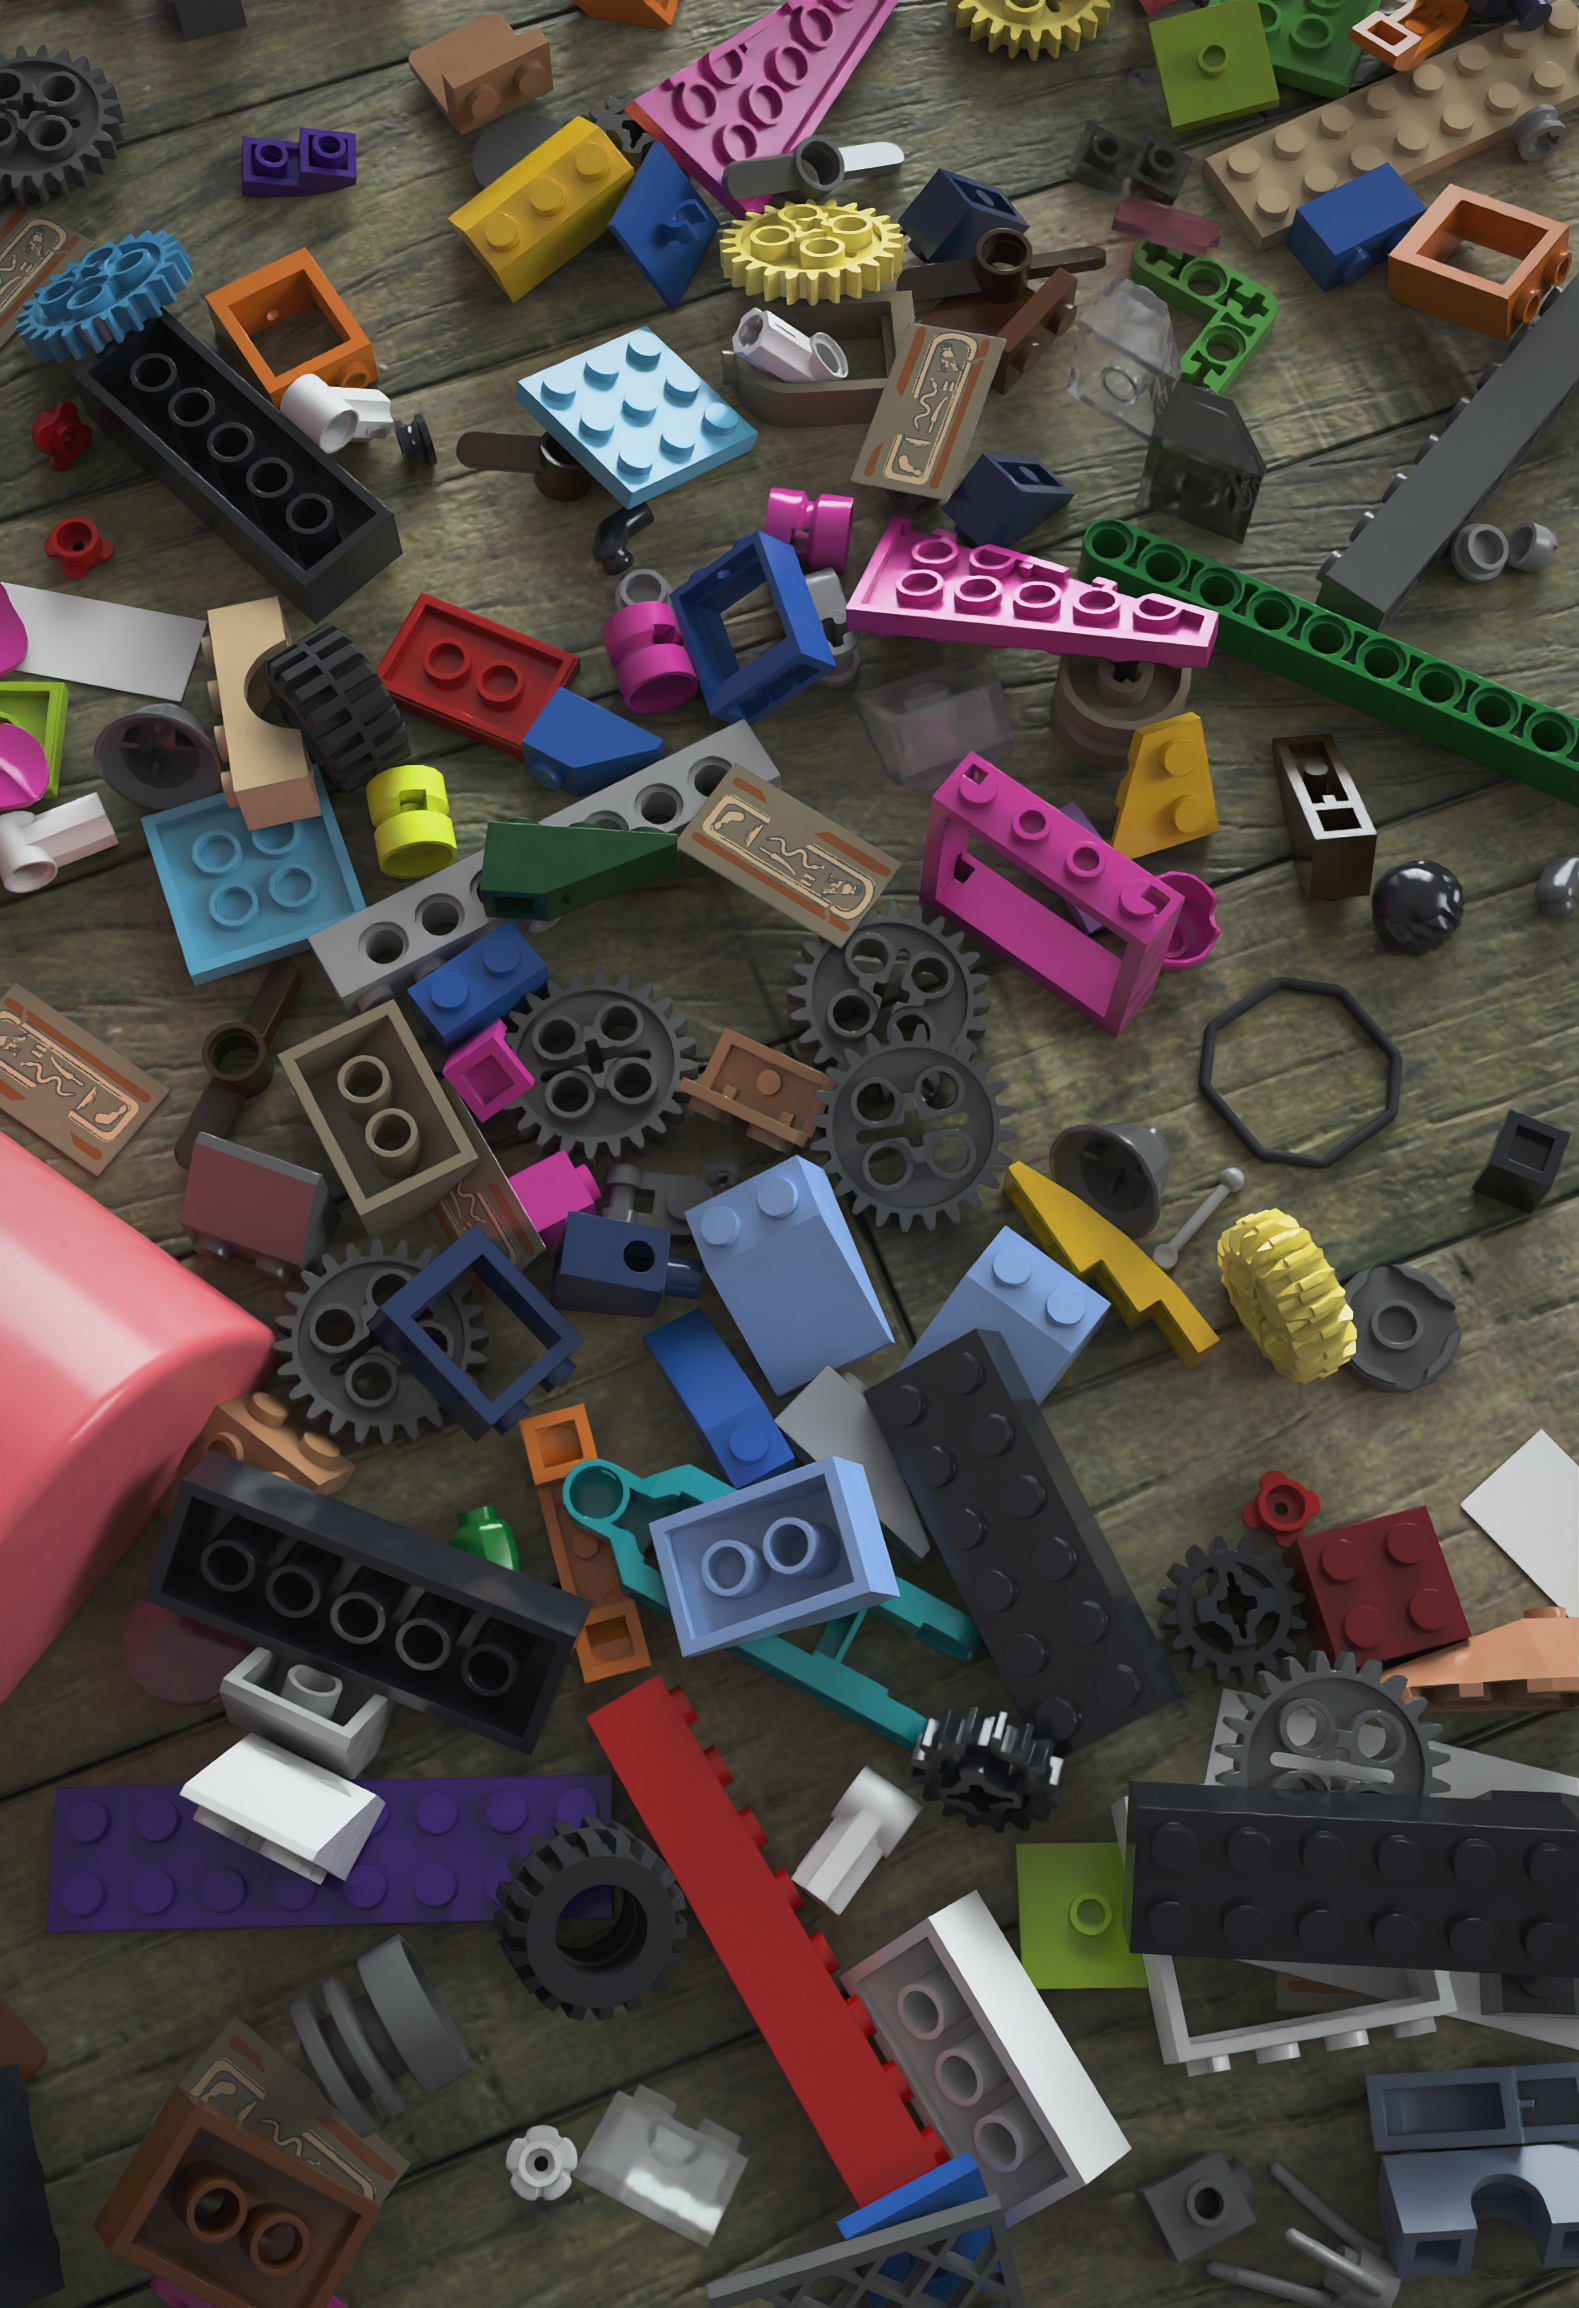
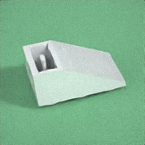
[179,1732,386,1885]

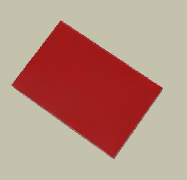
[375,592,581,761]

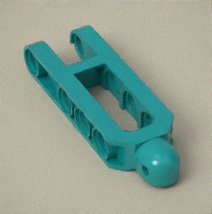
[562,1459,983,1752]

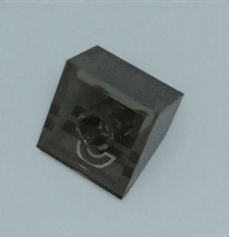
[1136,380,1267,544]

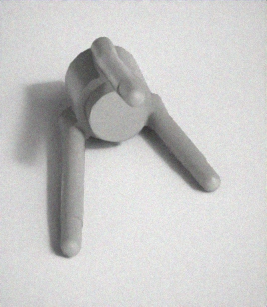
[1205,2163,1401,2308]

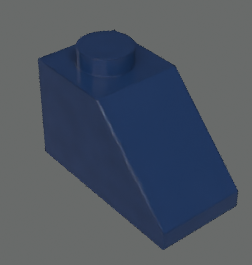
[897,168,1030,264]
[942,453,1075,548]

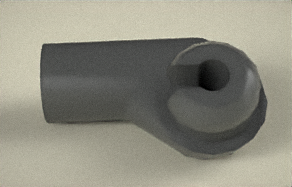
[1535,853,1579,919]

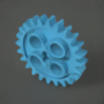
[15,230,193,363]

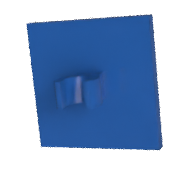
[607,141,720,309]

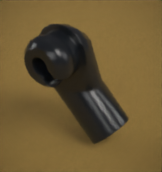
[592,502,654,576]

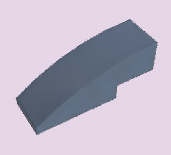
[1365,2062,1579,2152]

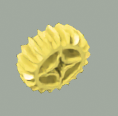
[1217,1208,1357,1384]

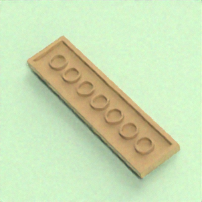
[1202,0,1579,252]

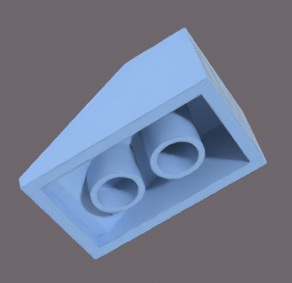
[684,1155,895,1398]
[895,1225,1111,1407]
[649,1456,901,1658]

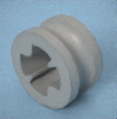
[1510,104,1567,162]

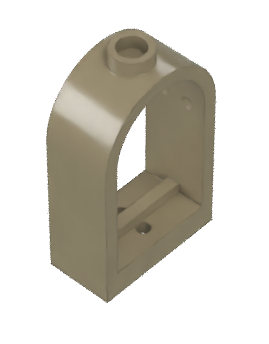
[722,290,915,428]

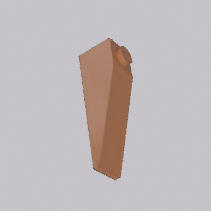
[1311,1607,1579,1717]

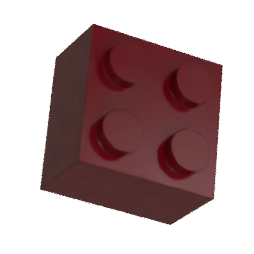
[1282,1505,1472,1674]

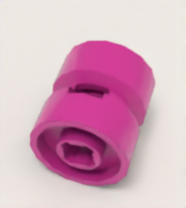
[764,487,854,575]
[601,601,699,716]

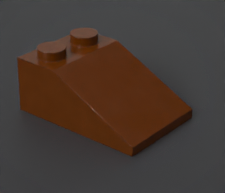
[92,2086,382,2308]

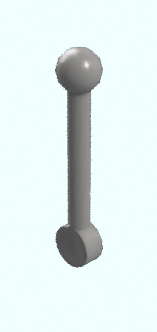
[1151,1168,1244,1272]

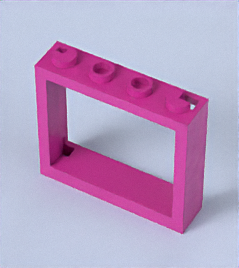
[919,751,1185,1038]

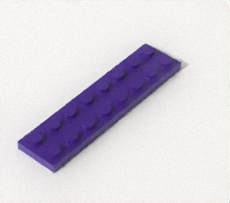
[47,1774,614,1934]

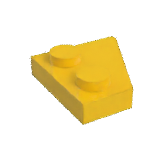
[1104,712,1220,860]

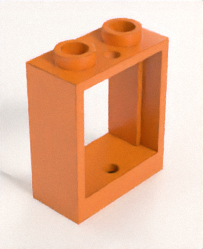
[1388,184,1572,342]
[204,247,379,411]

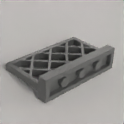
[706,2194,1026,2308]

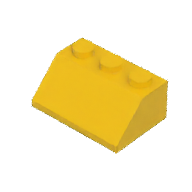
[447,115,636,304]

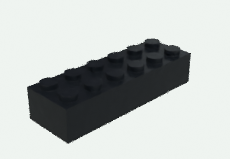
[70,306,403,625]
[862,1328,1186,1759]
[143,1449,593,1756]
[1122,1781,1579,1978]

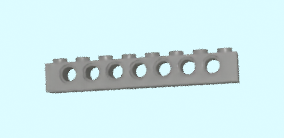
[308,719,781,1020]

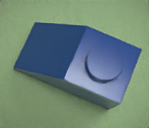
[521,686,665,797]

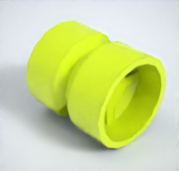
[365,765,458,879]

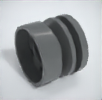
[289,1934,473,2138]

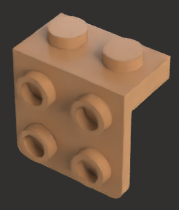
[408,13,554,136]
[678,1027,837,1155]
[159,1389,356,1521]

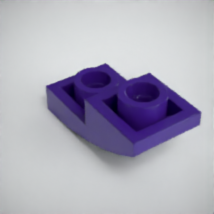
[241,127,357,197]

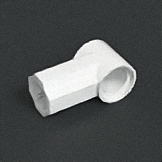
[732,307,848,384]
[280,374,393,453]
[0,792,119,893]
[791,1765,923,1917]

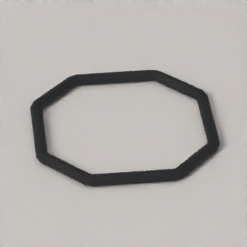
[1198,976,1403,1169]

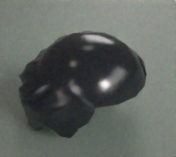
[1371,860,1465,956]

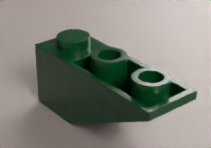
[480,818,680,921]

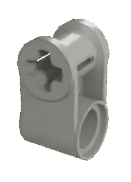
[804,567,860,687]

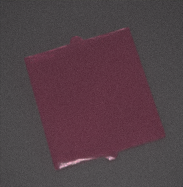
[1111,195,1223,259]

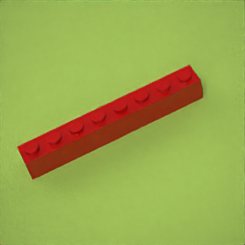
[586,1675,951,2210]

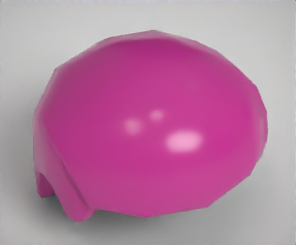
[1145,870,1221,974]

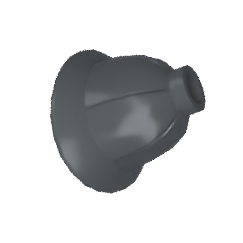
[93,703,223,811]
[1049,1123,1169,1240]

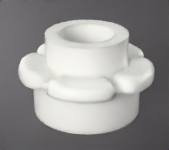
[505,2125,578,2201]

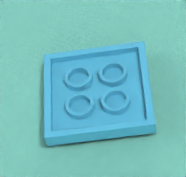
[514,326,758,510]
[141,763,367,986]

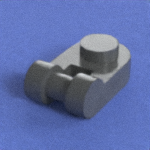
[601,1164,716,1244]

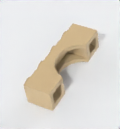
[201,596,321,831]

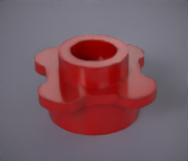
[32,401,92,472]
[44,517,115,580]
[1241,1470,1321,1549]

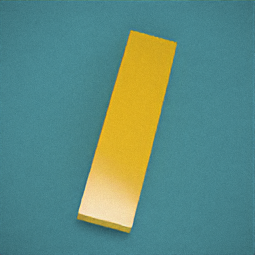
[1002,1161,1220,1371]

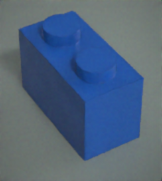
[1286,162,1427,292]
[406,920,549,1059]

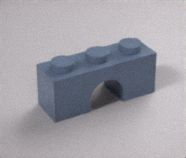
[1375,2141,1579,2279]

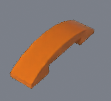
[1348,0,1476,72]
[519,1403,652,1684]

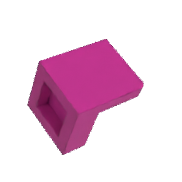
[442,1018,535,1123]

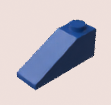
[643,1307,795,1490]

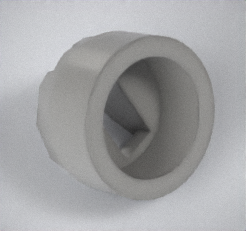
[1506,521,1558,573]

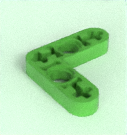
[1129,232,1278,421]

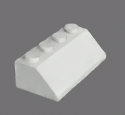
[839,1890,1132,2228]

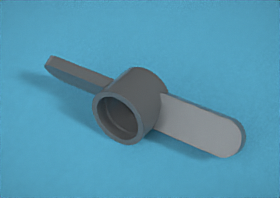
[722,135,904,204]

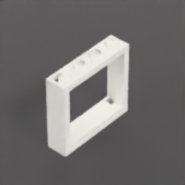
[1111,1755,1458,2077]

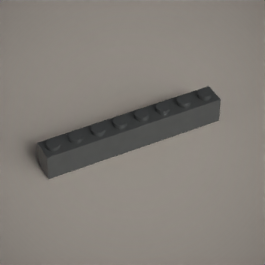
[1315,272,1579,633]

